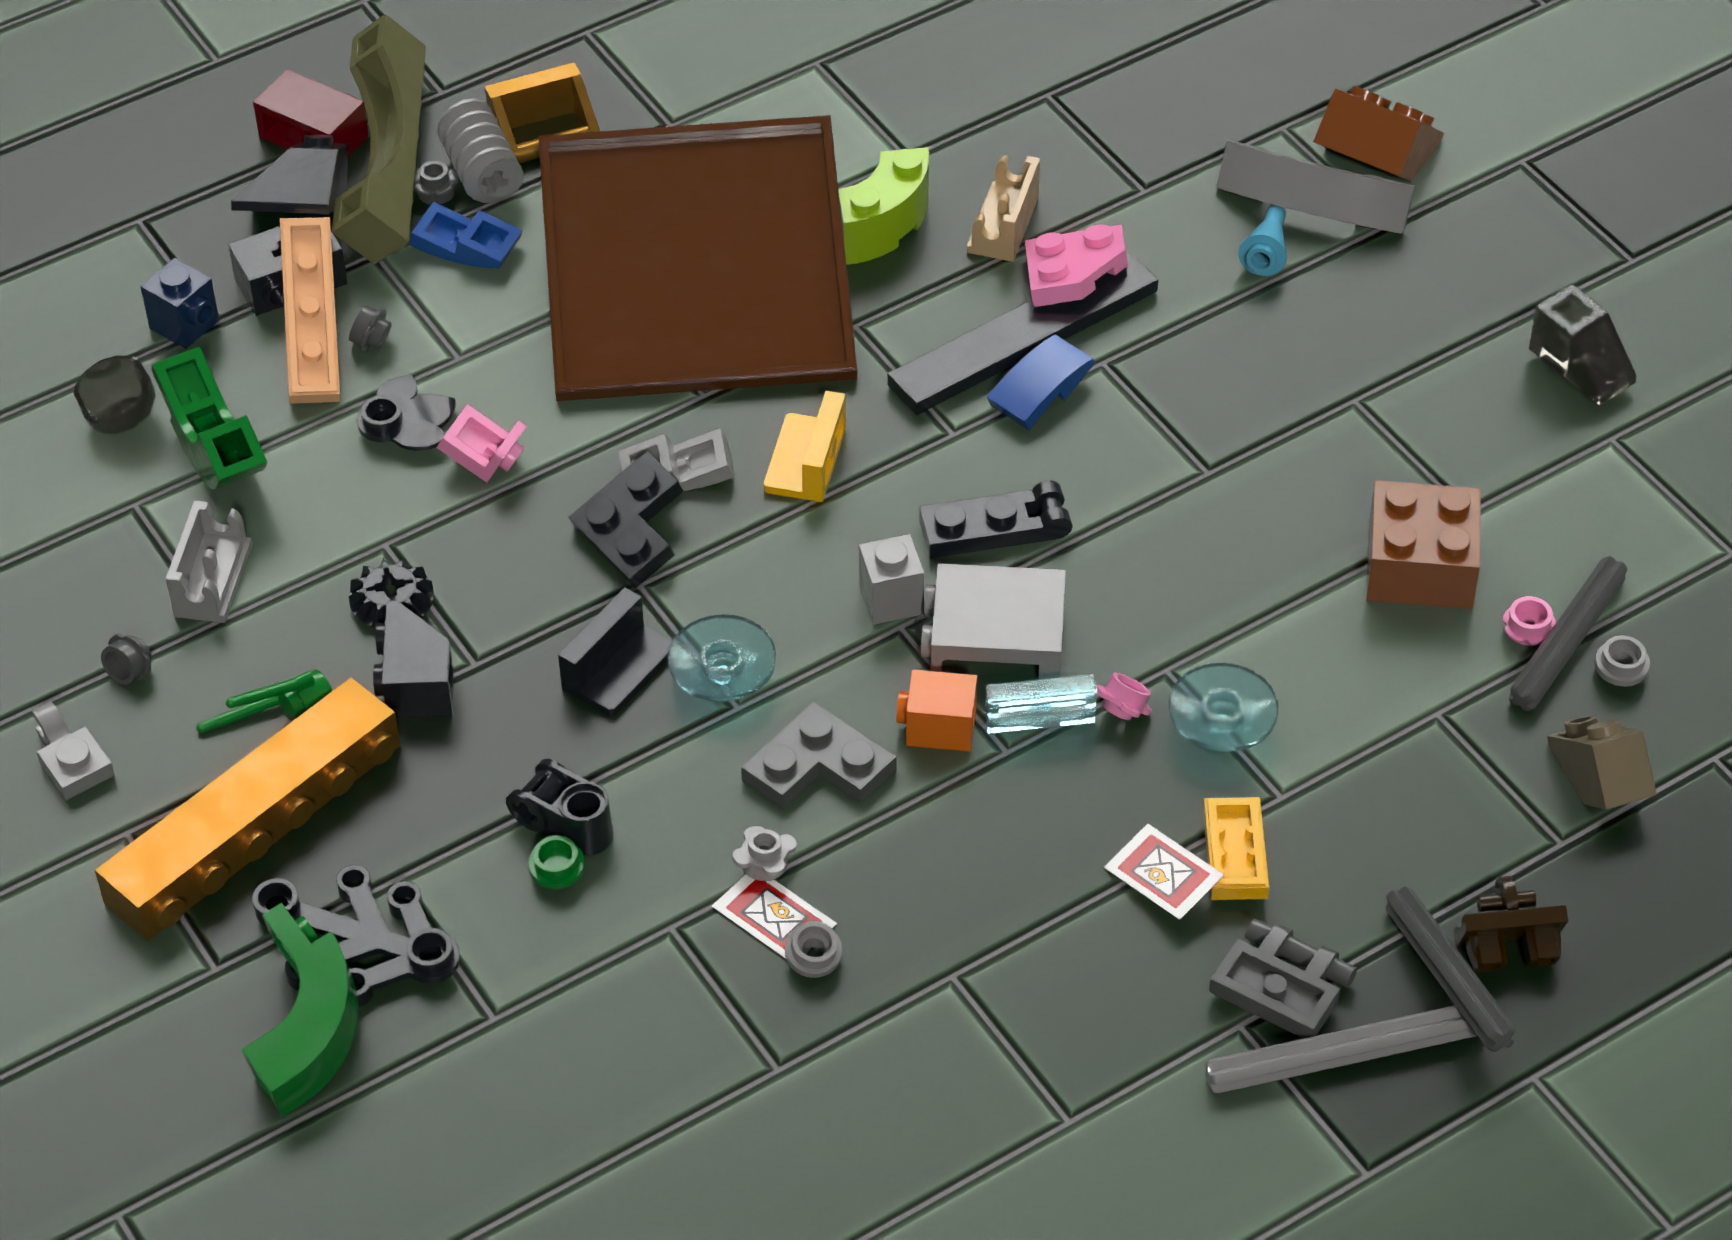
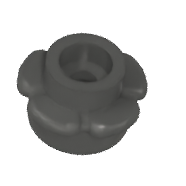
[413,161,459,205]
[349,305,392,353]
[101,634,151,685]

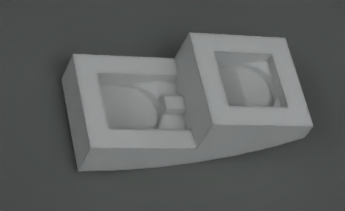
[619,428,735,491]

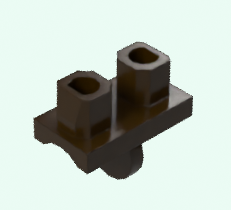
[1454,876,1569,973]

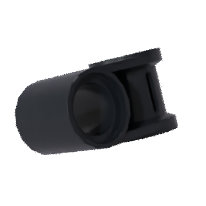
[506,759,614,855]

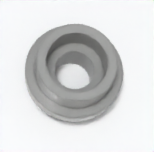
[1594,635,1650,687]
[785,921,842,978]

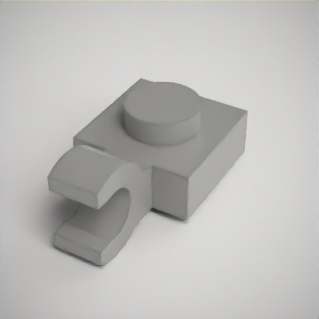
[31,701,115,801]

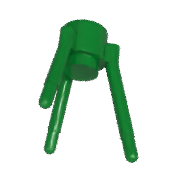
[196,669,332,733]

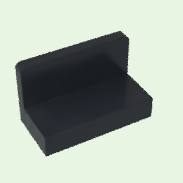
[558,587,676,716]

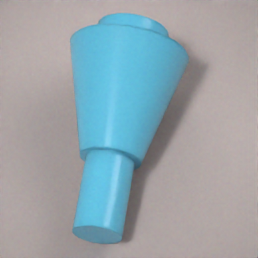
[1238,205,1287,276]

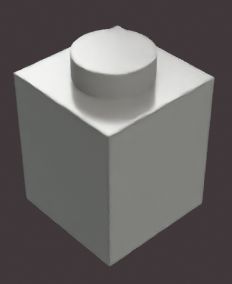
[859,534,924,625]

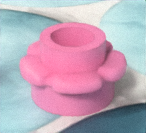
[1503,596,1556,645]

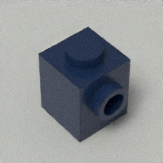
[140,258,220,349]

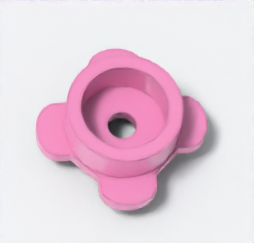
[1094,672,1152,720]

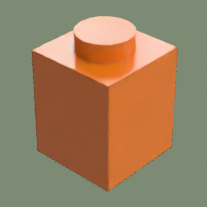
[896,670,977,752]

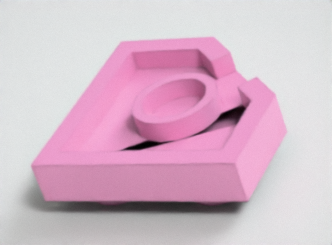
[1025,224,1128,307]

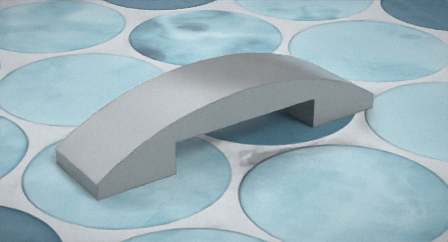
[1216,140,1415,234]

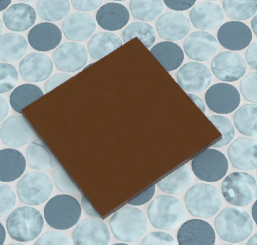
[538,115,857,402]

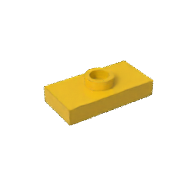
[1203,797,1269,900]

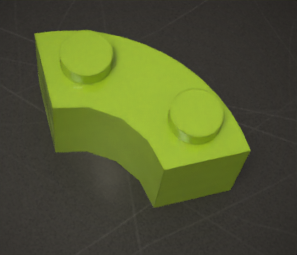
[838,147,929,265]

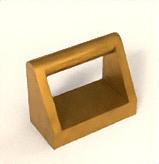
[485,62,600,163]

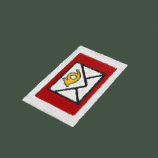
[1104,824,1224,920]
[712,874,837,959]

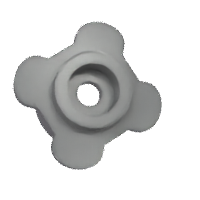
[732,826,797,881]

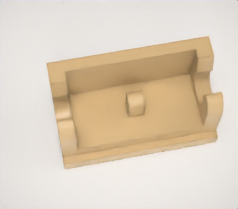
[967,155,1040,262]

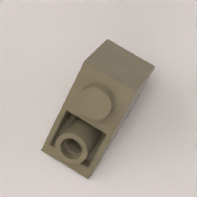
[1547,716,1657,810]

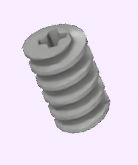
[437,98,524,203]

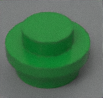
[528,835,585,890]

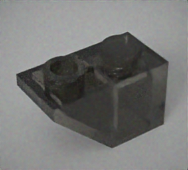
[1528,284,1637,406]

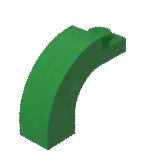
[151,346,267,489]
[241,903,358,1117]

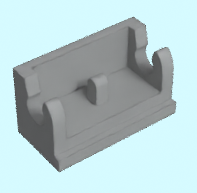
[166,501,253,623]

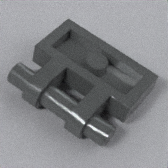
[1209,918,1357,1039]

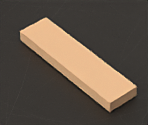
[280,217,340,404]

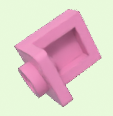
[436,404,527,483]

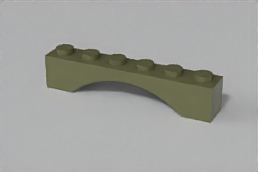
[332,13,426,265]

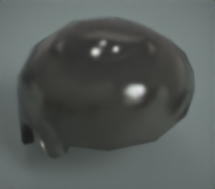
[73,355,156,434]

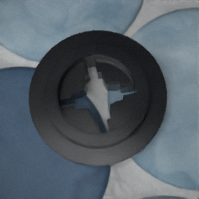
[348,558,434,628]

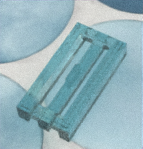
[985,674,1097,734]

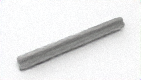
[1205,1005,1478,1093]

